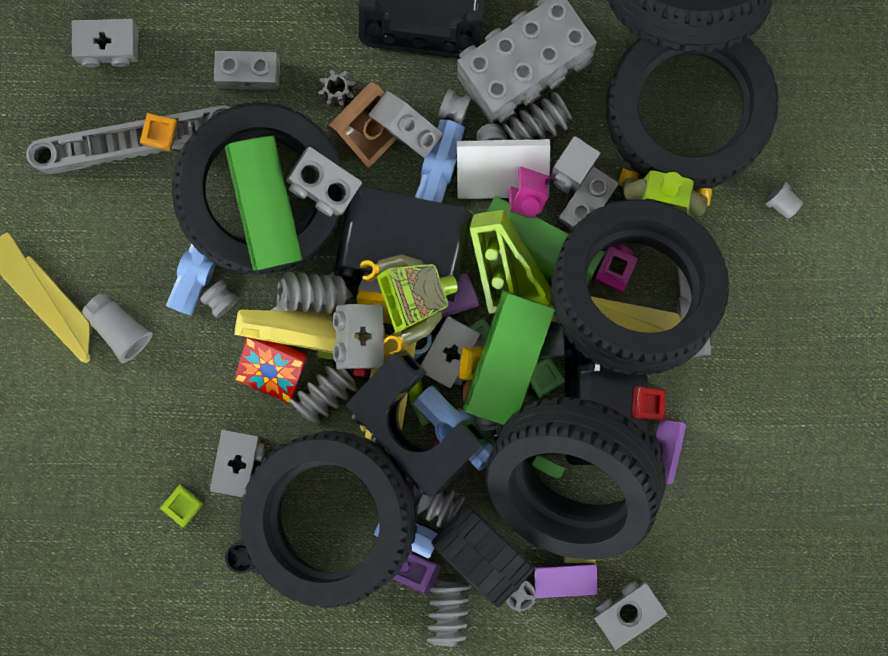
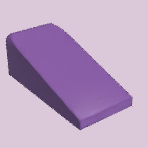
[393,552,442,594]

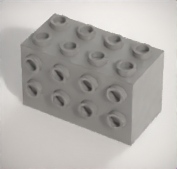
[457,0,597,124]

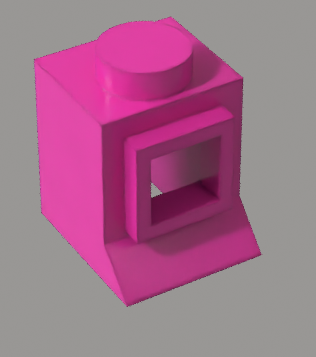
[509,166,552,219]
[593,244,638,295]

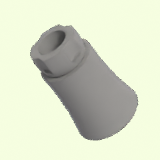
[82,293,153,363]

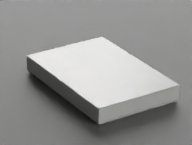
[457,139,550,199]

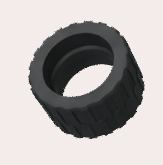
[431,505,535,607]

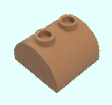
[327,82,397,168]

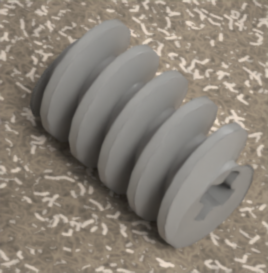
[503,92,572,140]
[277,272,346,314]
[289,360,358,426]
[406,473,465,528]
[427,580,470,647]

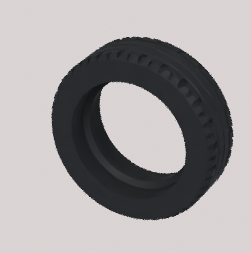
[607,0,773,53]
[606,38,779,190]
[171,102,343,275]
[550,199,729,375]
[485,397,666,560]
[240,431,418,608]

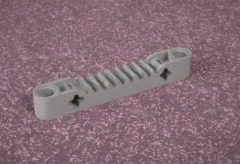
[26,106,231,174]

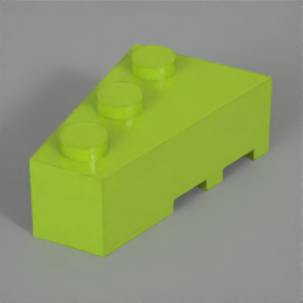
[470,210,551,314]

